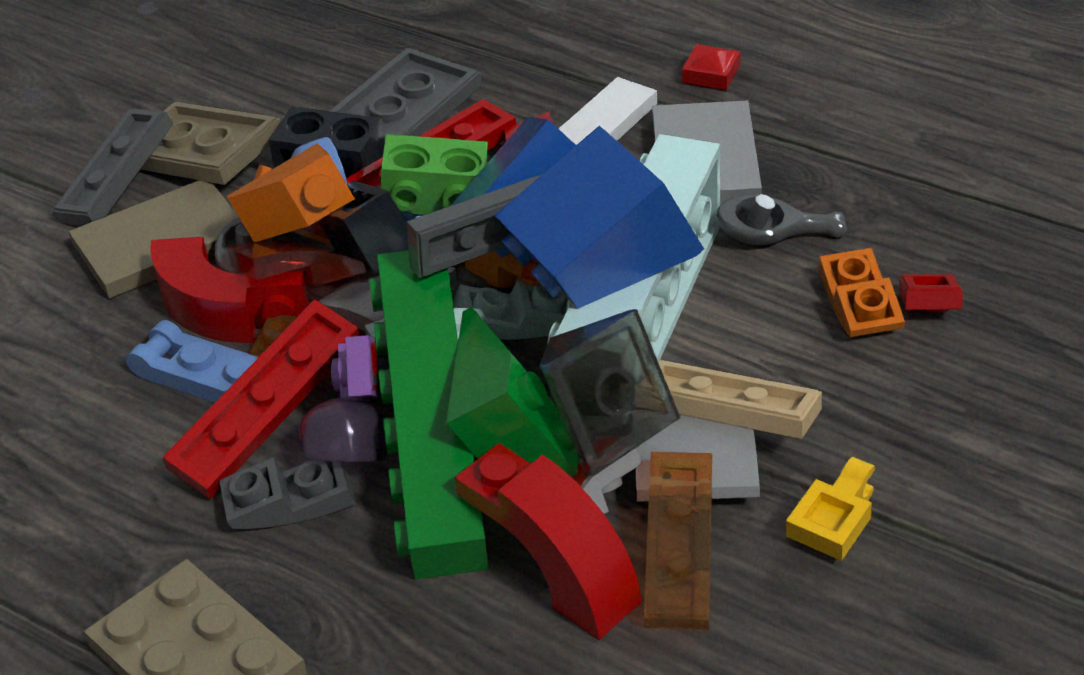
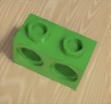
[381,134,488,215]

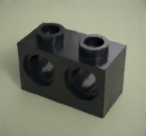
[269,106,385,178]
[318,181,409,274]

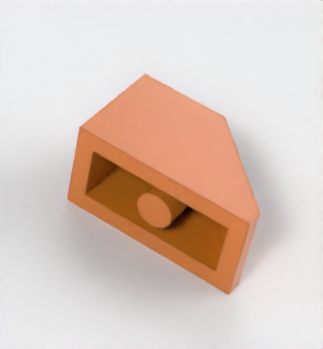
[226,143,355,243]

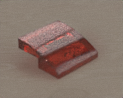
[227,240,366,286]

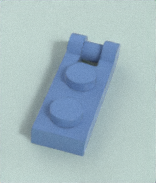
[126,320,258,403]

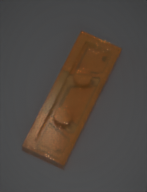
[644,452,712,630]

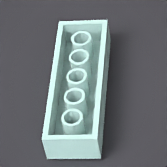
[547,134,720,437]

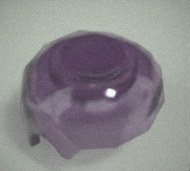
[298,397,388,462]

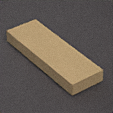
[635,360,822,439]

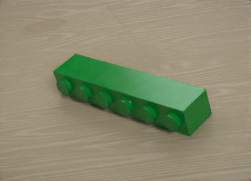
[369,250,489,580]

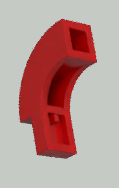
[150,237,309,343]
[455,443,642,640]

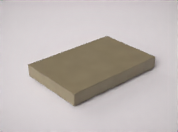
[141,102,281,185]
[68,180,238,298]

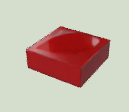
[682,44,741,90]
[899,274,963,314]

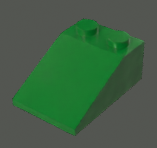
[446,307,582,477]

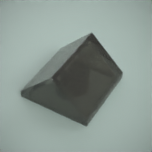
[540,309,681,476]

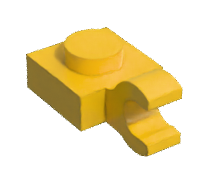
[786,457,875,561]

